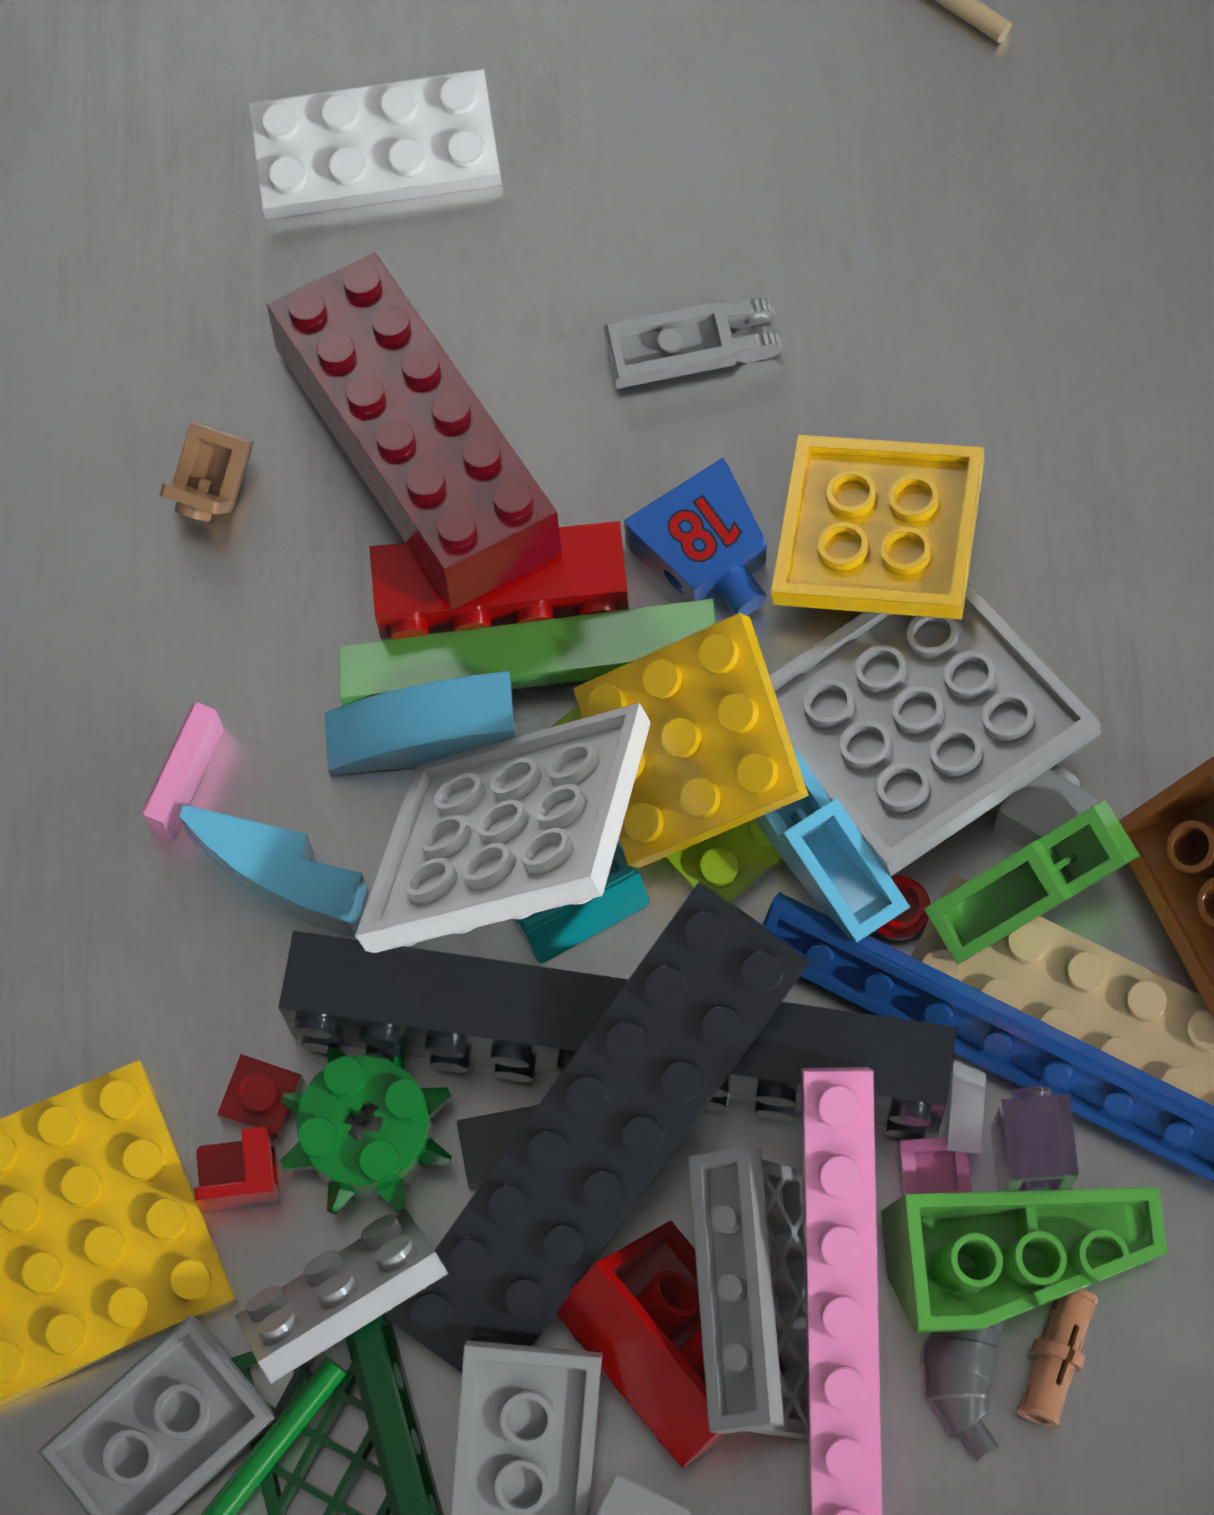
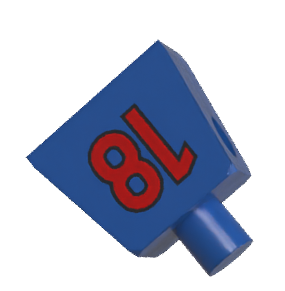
[624,457,767,616]

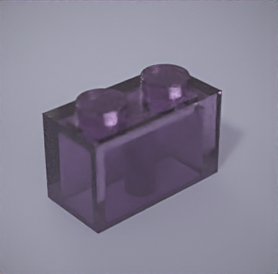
[991,1086,1079,1192]

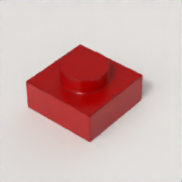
[217,1054,304,1141]

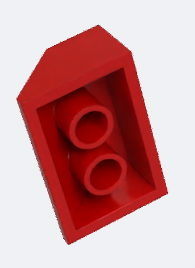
[556,1220,786,1468]

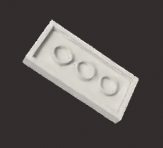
[248,69,502,220]

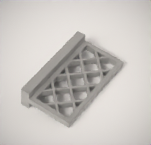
[688,1145,808,1440]

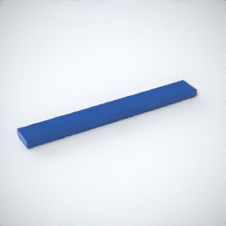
[762,892,1214,1183]

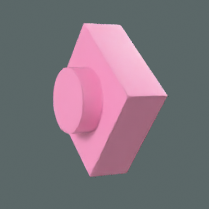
[898,1137,972,1195]

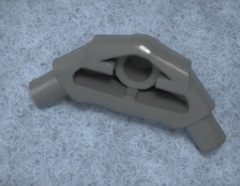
[920,1321,1005,1461]

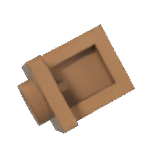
[159,422,254,521]

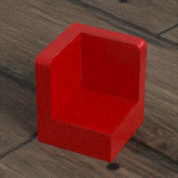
[193,1126,281,1213]

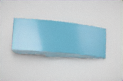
[325,671,516,775]
[754,748,910,944]
[179,805,368,939]

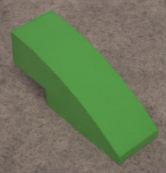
[924,800,1140,965]

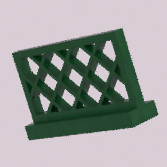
[230,1313,444,1515]

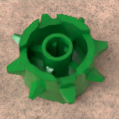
[280,1047,452,1215]

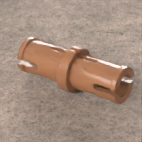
[1016,1289,1098,1427]

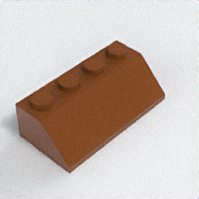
[1119,757,1214,1018]

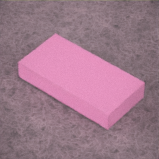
[141,702,225,842]

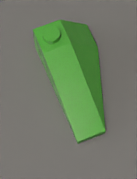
[881,1187,1168,1333]

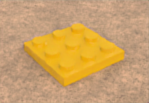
[771,435,984,619]
[573,613,809,868]

